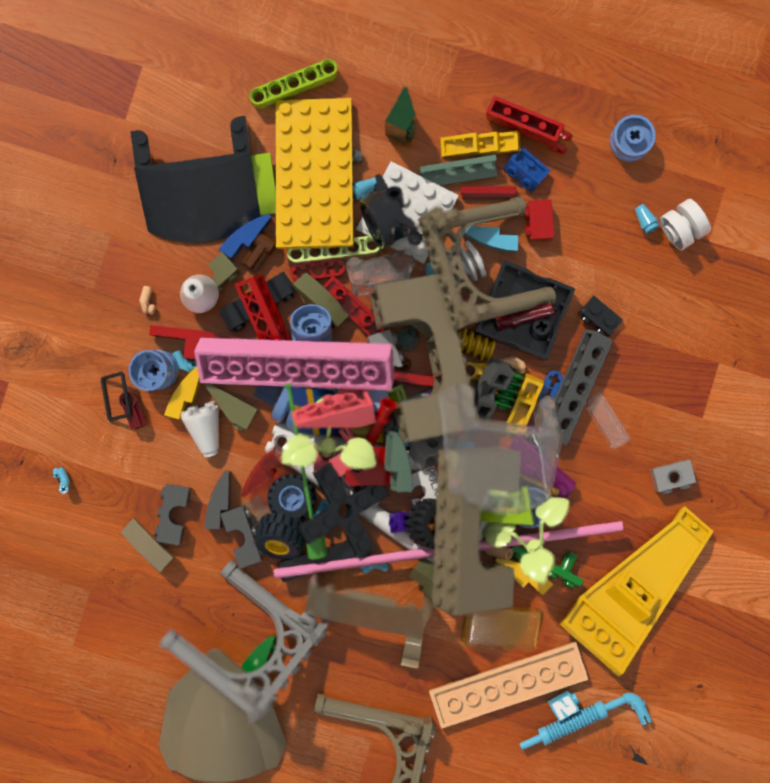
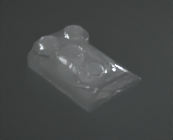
[345,248,416,297]

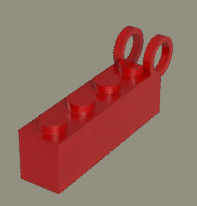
[486,96,573,154]

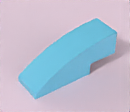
[460,226,518,254]

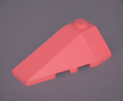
[291,388,376,428]

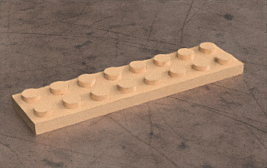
[429,641,588,729]

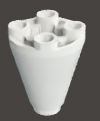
[181,401,219,457]

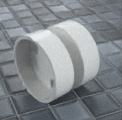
[660,199,711,251]

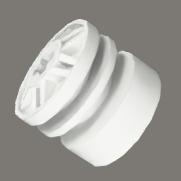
[447,240,486,289]

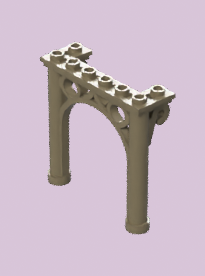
[418,197,556,331]
[314,693,435,783]

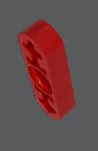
[290,259,346,281]

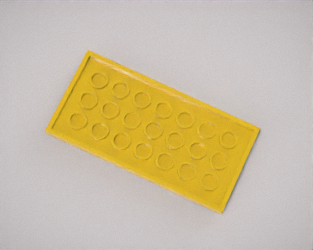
[276,98,354,249]

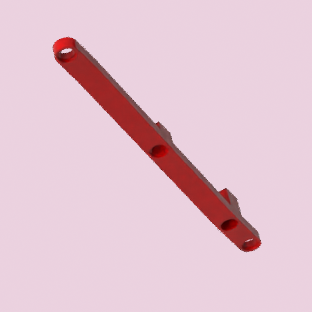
[149,325,434,387]

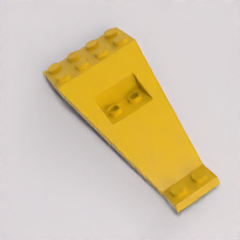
[560,506,714,676]

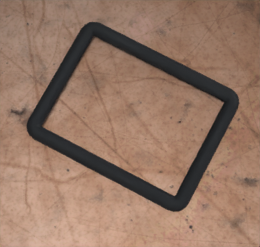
[101,371,131,421]

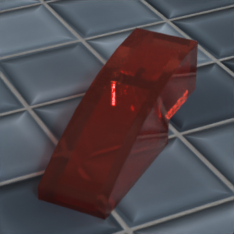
[241,442,283,498]

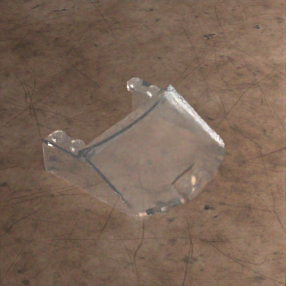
[440,383,564,514]

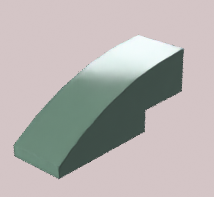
[384,431,412,492]

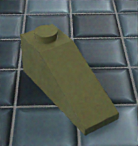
[205,383,259,431]

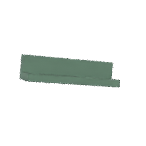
[419,155,497,186]

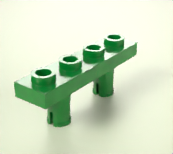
[510,545,583,589]

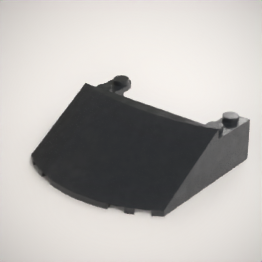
[130,116,261,243]

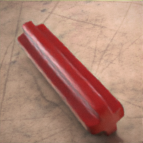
[461,186,517,198]

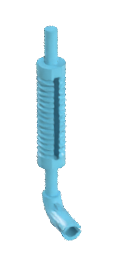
[519,692,652,750]

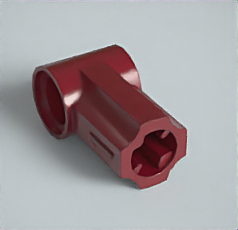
[119,391,148,430]

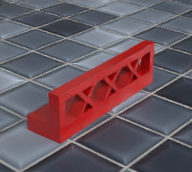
[235,273,292,341]

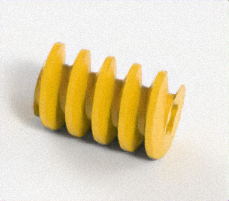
[458,328,495,363]

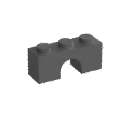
[472,357,515,422]
[154,484,192,545]
[220,505,265,569]

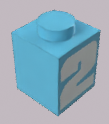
[548,690,580,722]

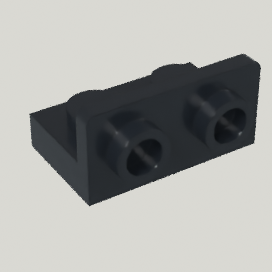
[578,295,623,337]

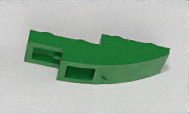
[241,634,277,680]

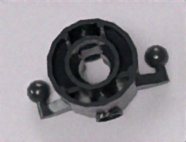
[359,174,423,250]

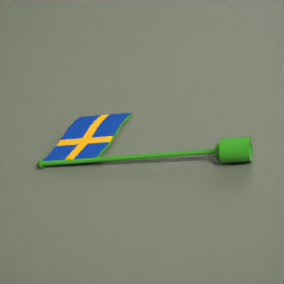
[285,382,342,559]

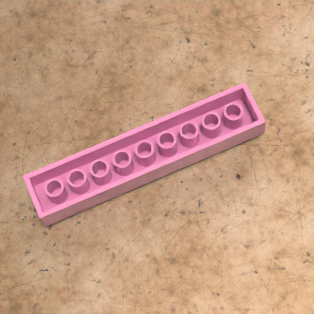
[194,338,395,390]

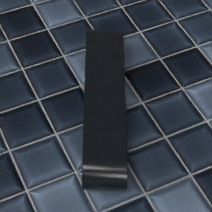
[277,540,372,582]

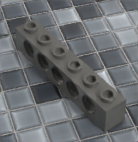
[539,329,613,446]

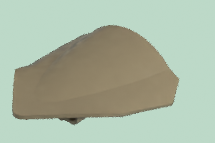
[158,648,287,782]

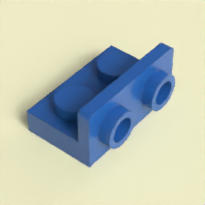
[503,146,551,193]

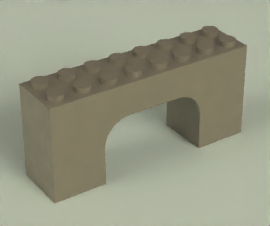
[369,275,479,444]
[432,446,520,616]

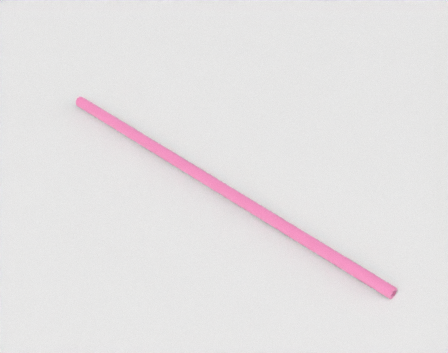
[274,521,623,579]

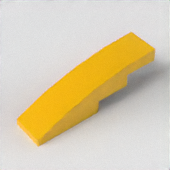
[441,131,521,157]

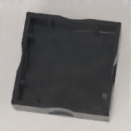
[474,260,576,361]

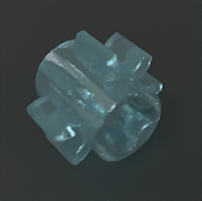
[396,327,420,351]

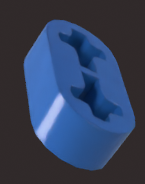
[538,371,563,406]

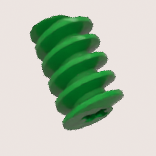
[494,372,525,412]

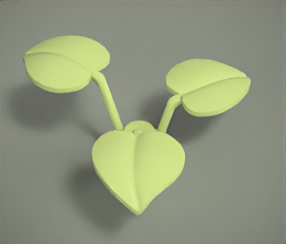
[282,394,376,469]
[482,498,569,584]

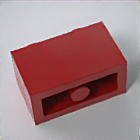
[524,199,554,242]

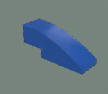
[219,214,273,261]

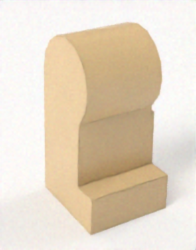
[401,632,424,668]

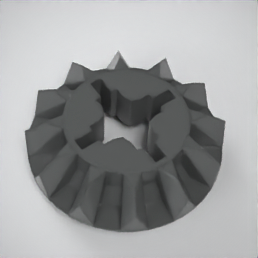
[384,412,395,440]

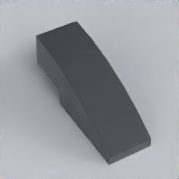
[205,471,231,529]

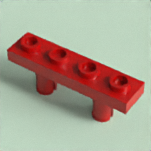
[323,276,388,336]

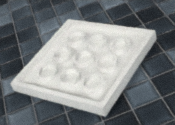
[356,161,459,264]

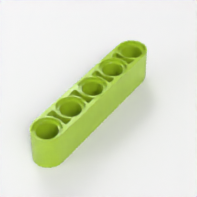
[249,59,338,109]

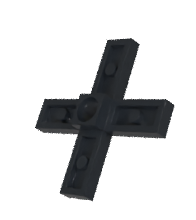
[297,463,389,558]

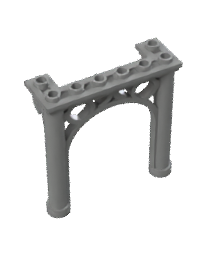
[159,560,330,724]

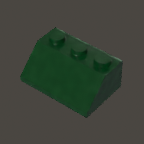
[385,86,417,145]

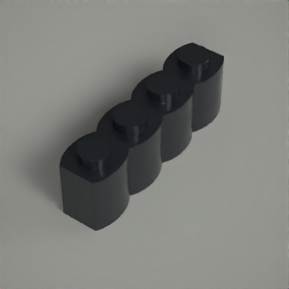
[218,272,297,332]

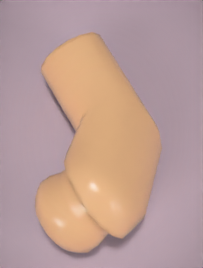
[139,286,156,315]
[499,356,526,374]

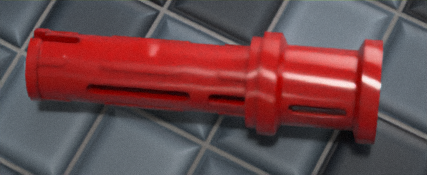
[365,398,397,446]

